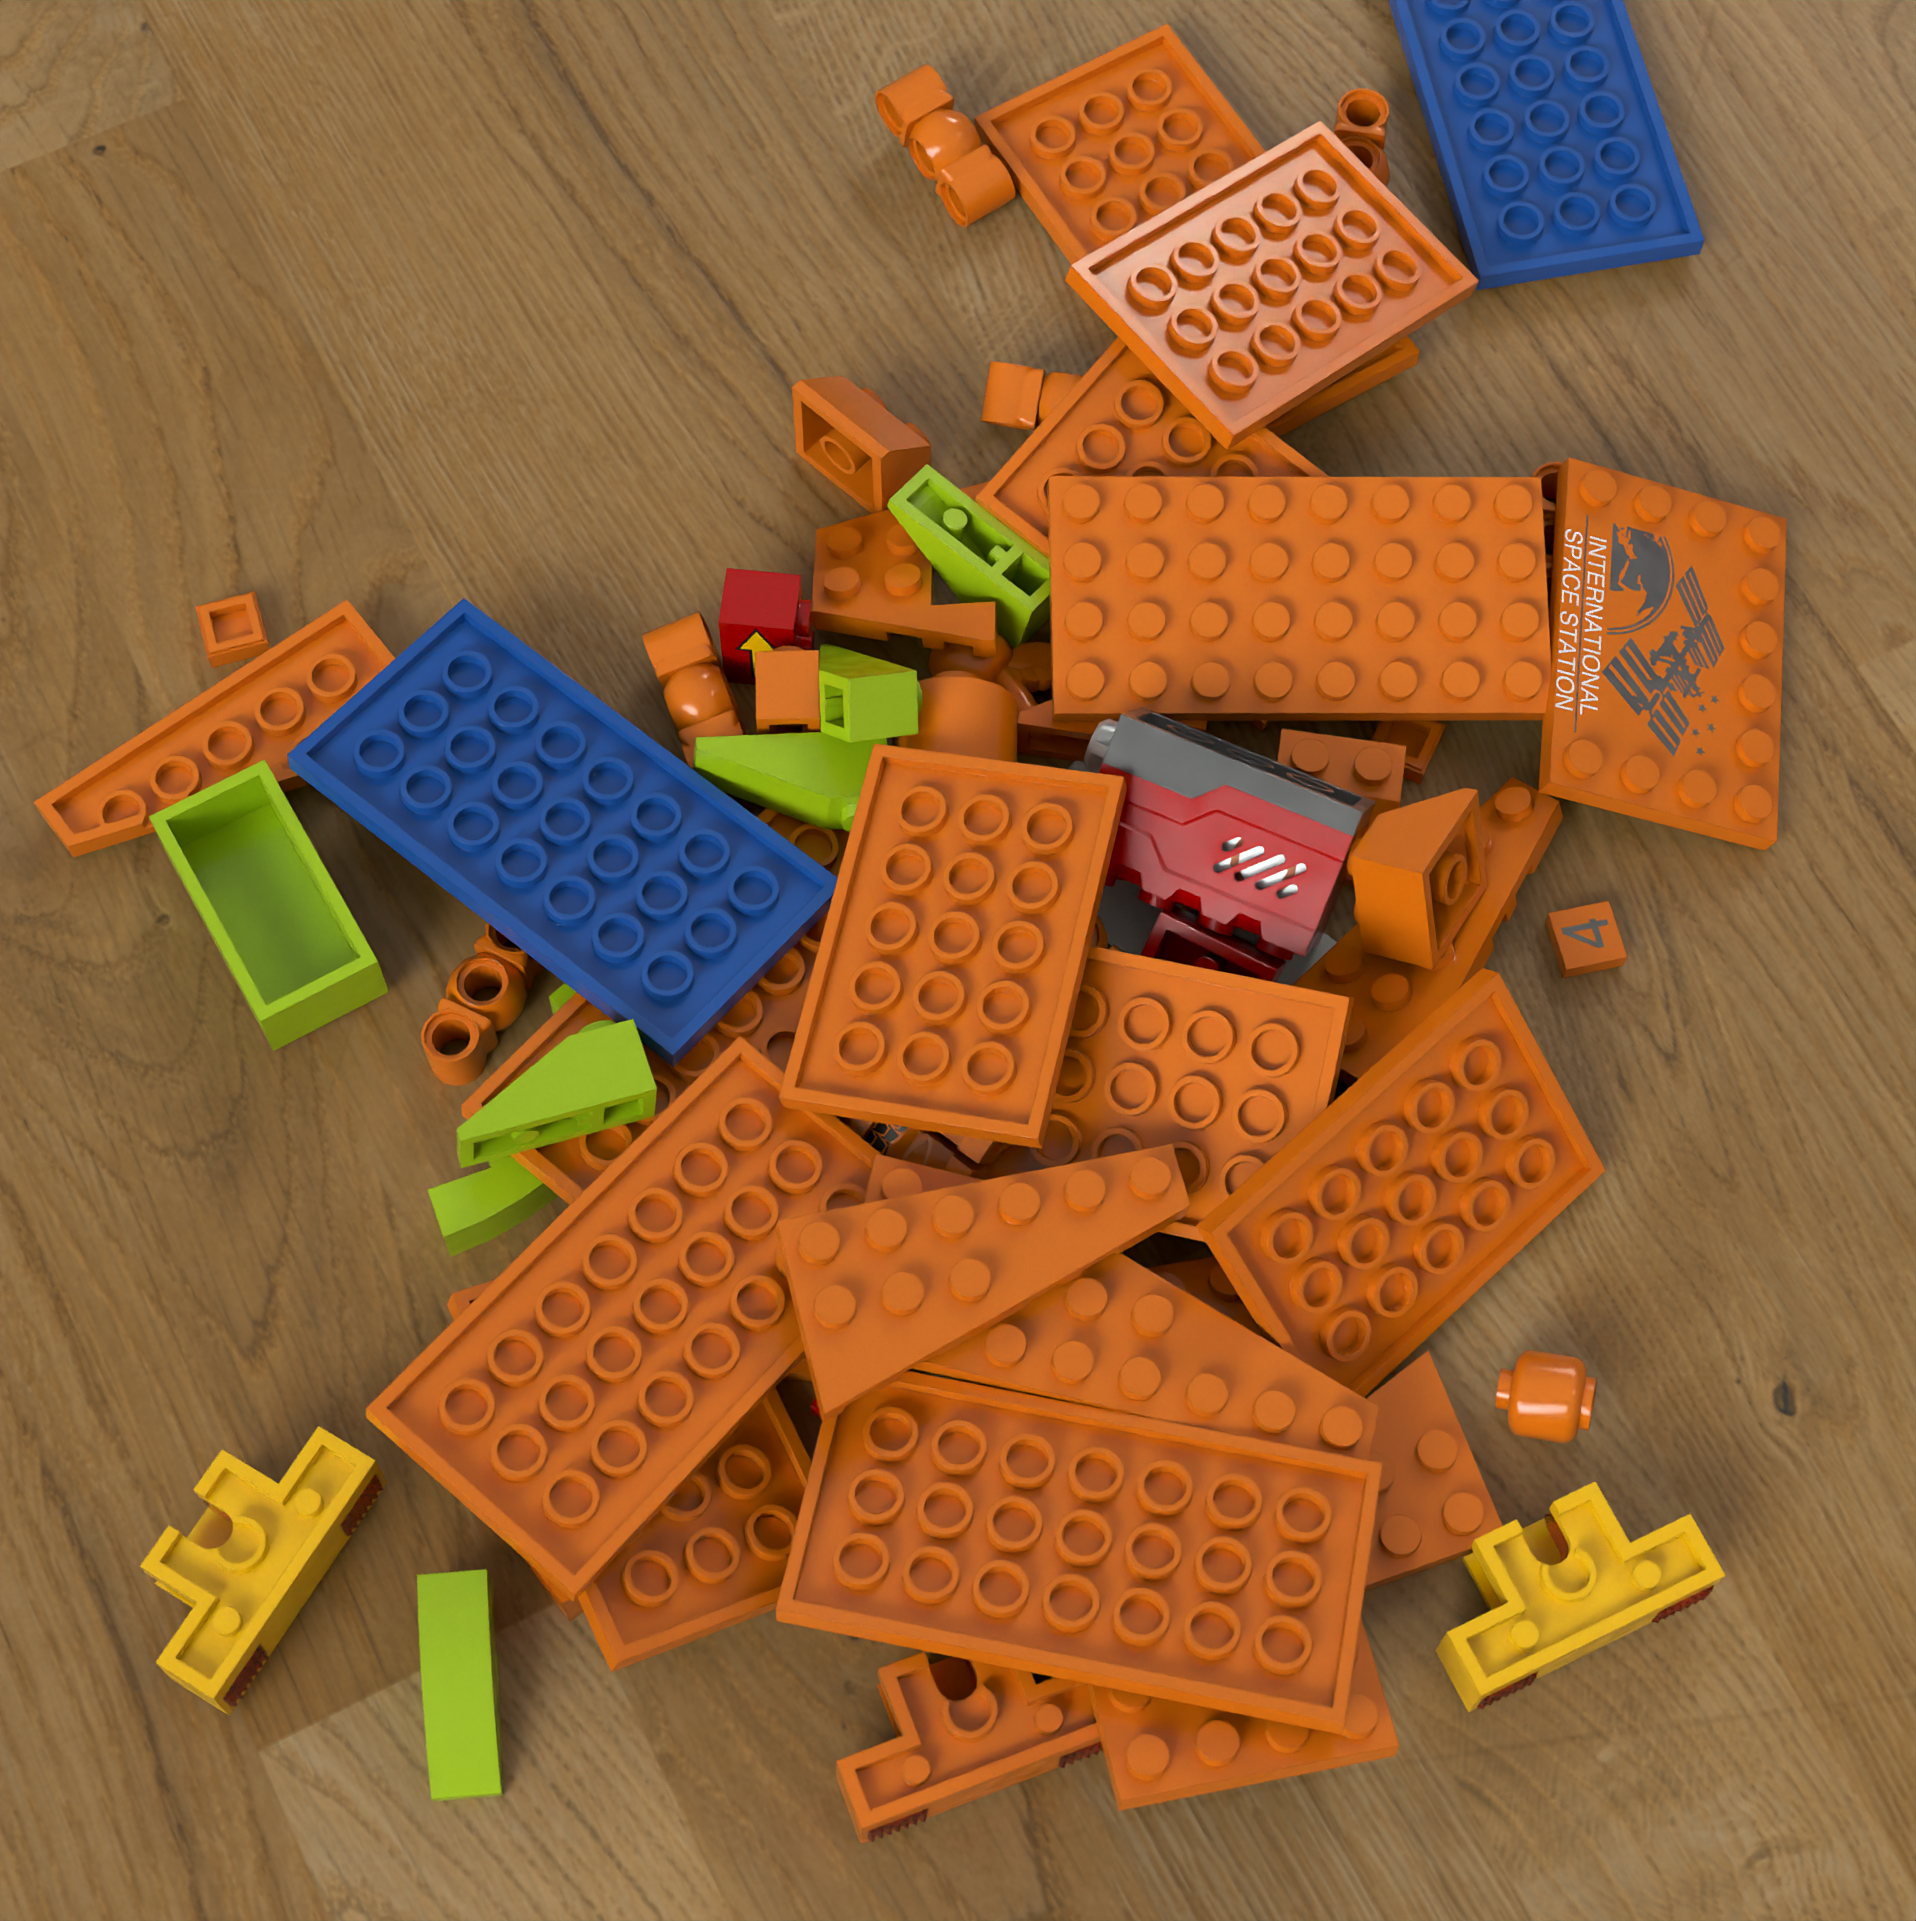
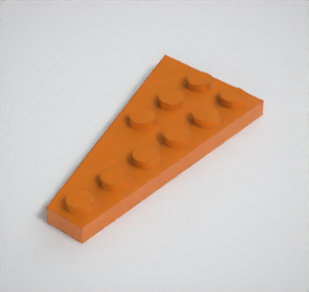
[34,599,395,857]
[1291,777,1563,1087]
[776,1144,1190,1423]
[1364,1351,1503,1591]

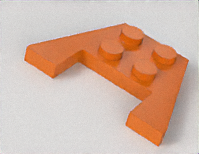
[812,481,998,658]

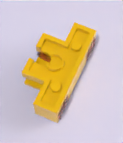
[140,1426,387,1715]
[1435,1481,1726,1713]

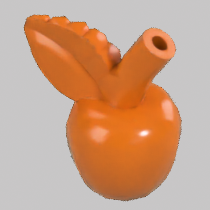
[928,633,1052,714]

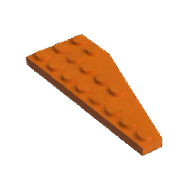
[863,1154,1379,1460]

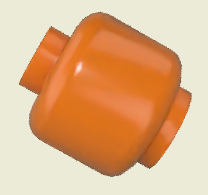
[1495,1350,1597,1443]

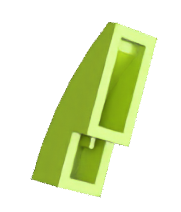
[427,1155,558,1257]
[417,1569,503,1801]

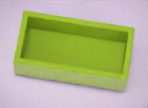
[149,760,389,1051]

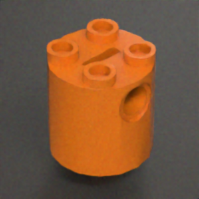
[892,670,1018,762]

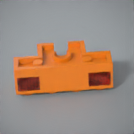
[836,1651,1103,1844]

